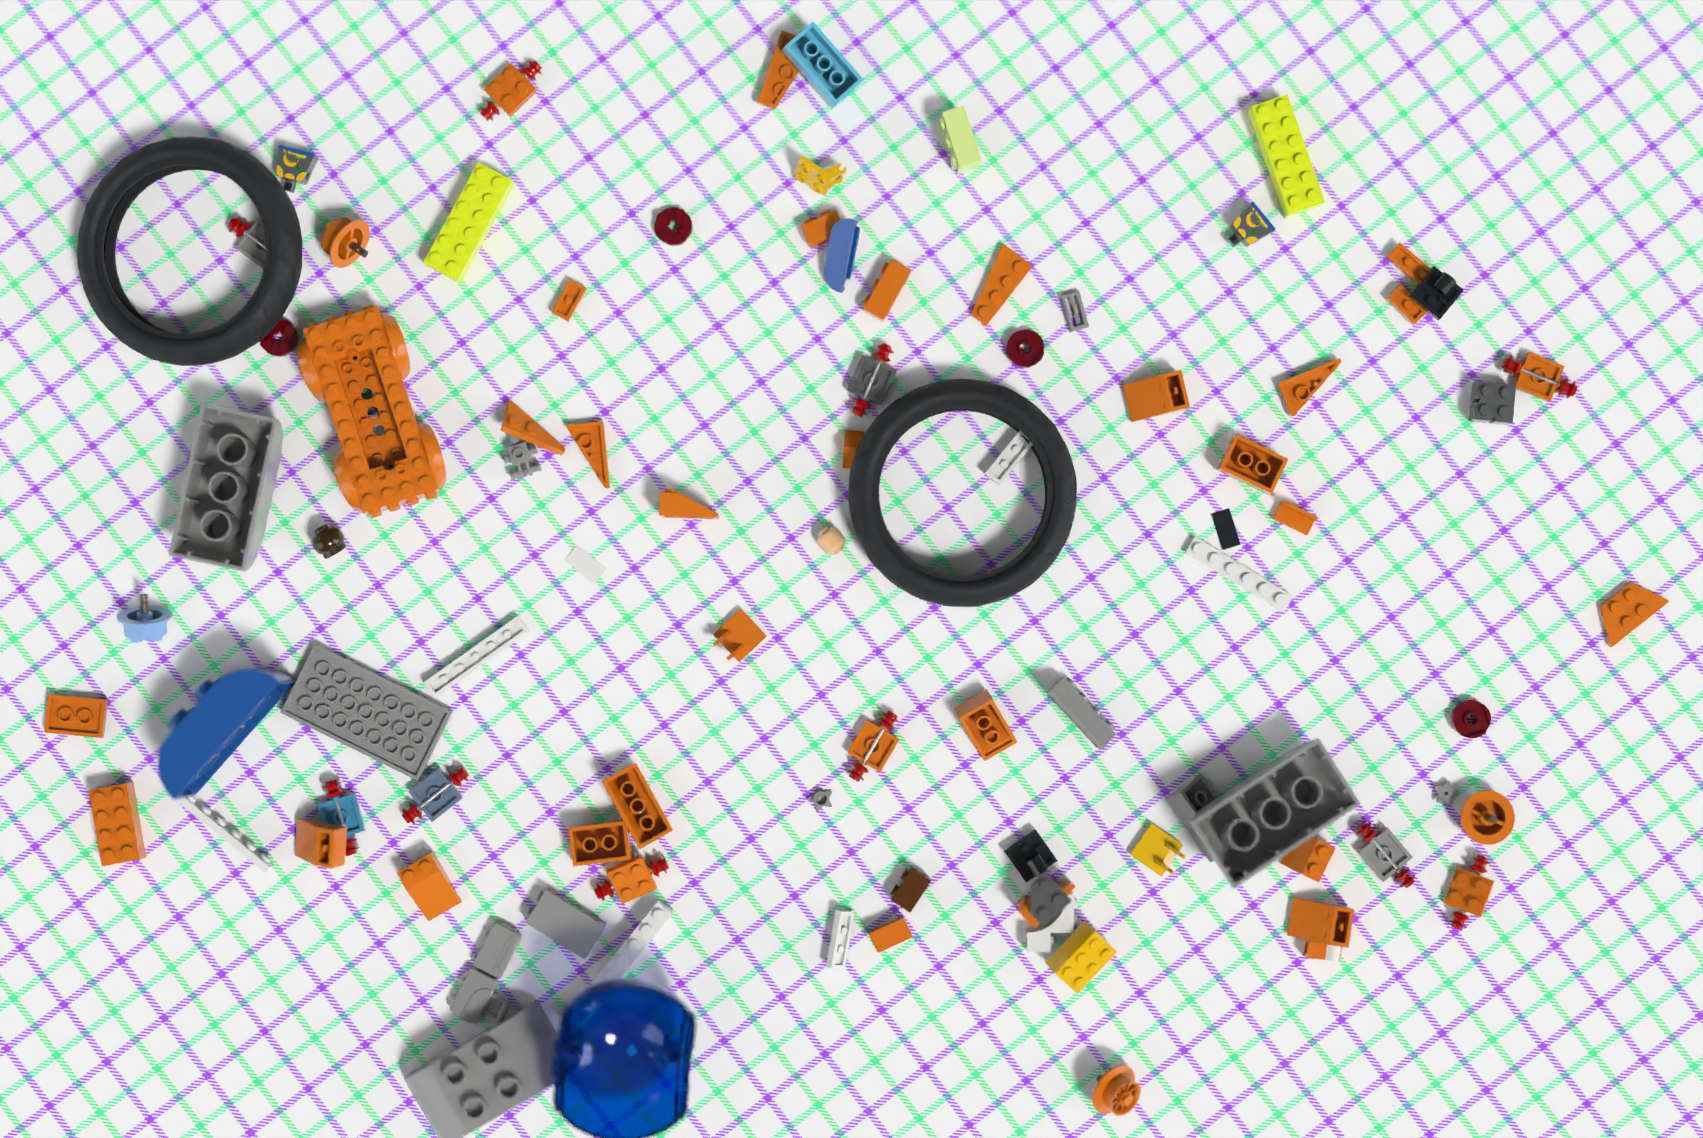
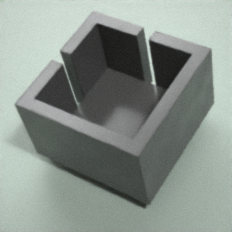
[1469,381,1516,425]

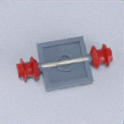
[402,766,469,824]

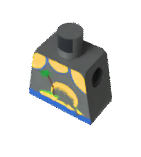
[276,145,319,193]
[1227,201,1276,247]

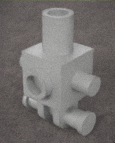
[503,434,542,480]

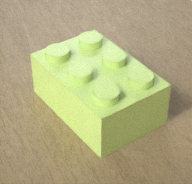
[938,105,981,174]

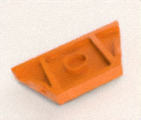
[1599,582,1669,647]

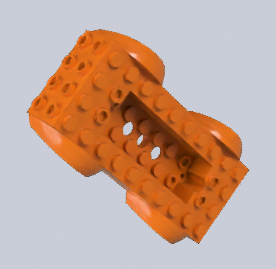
[297,305,446,518]

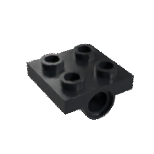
[1408,266,1464,321]
[1004,829,1058,883]

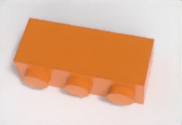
[862,259,912,322]

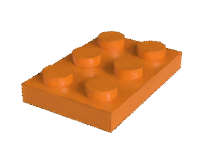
[44,694,108,738]

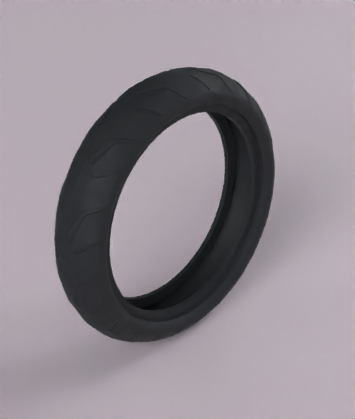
[77,137,303,366]
[848,379,1077,607]

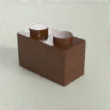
[890,866,931,913]

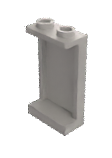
[525,888,607,959]

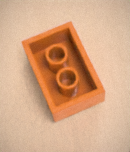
[1217,434,1288,495]
[568,820,633,867]

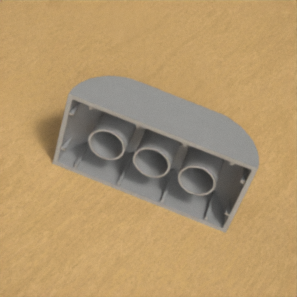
[168,403,283,572]
[1189,738,1361,889]
[404,1000,576,1138]

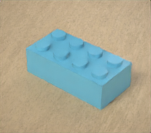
[782,22,864,109]

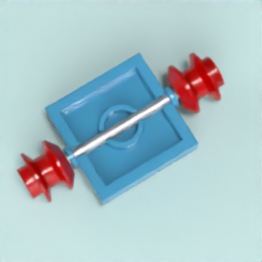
[317,779,366,856]

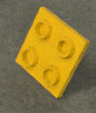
[793,155,847,197]
[1130,823,1186,877]

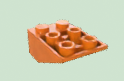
[1122,370,1190,422]
[295,817,347,869]
[1287,897,1355,948]

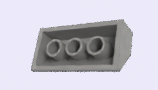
[1045,677,1116,750]
[1166,773,1217,862]

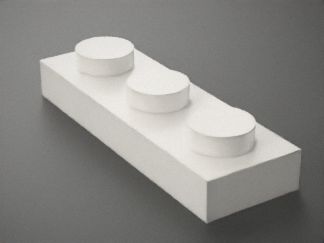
[985,431,1032,486]
[826,910,855,969]

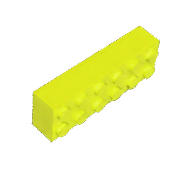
[1248,94,1325,218]
[423,162,515,284]

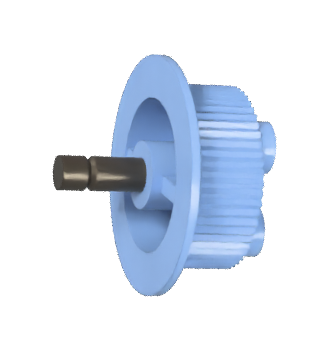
[117,594,173,643]

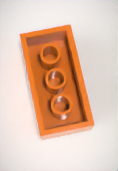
[89,782,146,866]

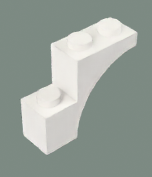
[1026,893,1078,952]

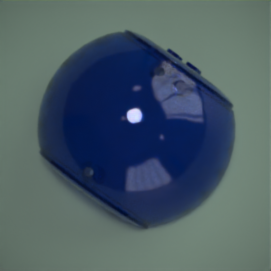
[551,978,697,1138]

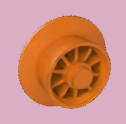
[1092,1065,1141,1116]

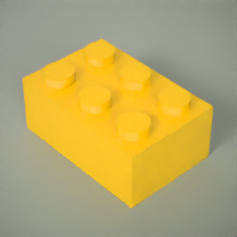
[1045,921,1117,994]

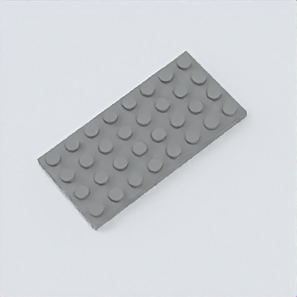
[280,644,453,781]

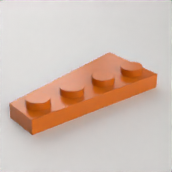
[757,30,799,110]
[971,243,1033,327]

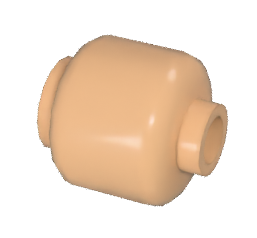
[817,526,845,555]

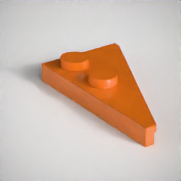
[1277,358,1341,417]
[500,400,565,456]
[566,421,610,489]

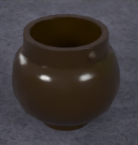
[311,524,346,559]

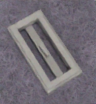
[1060,290,1089,333]

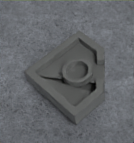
[1030,872,1072,927]

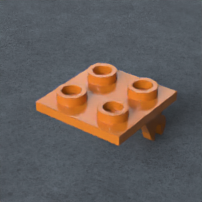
[713,609,767,662]

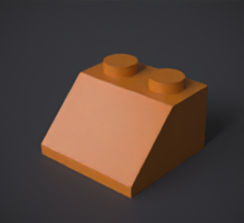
[1280,837,1336,883]

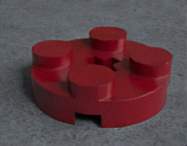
[654,207,693,246]
[260,318,299,357]
[1006,329,1044,368]
[1451,700,1491,738]

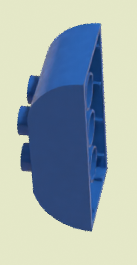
[158,669,296,800]

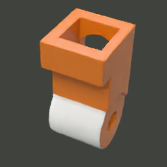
[1303,940,1342,962]

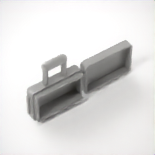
[450,922,522,1024]

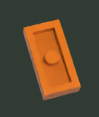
[552,279,587,322]
[1386,284,1427,325]

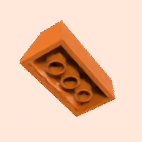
[602,763,673,850]

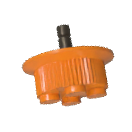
[321,217,370,268]
[1460,790,1515,845]

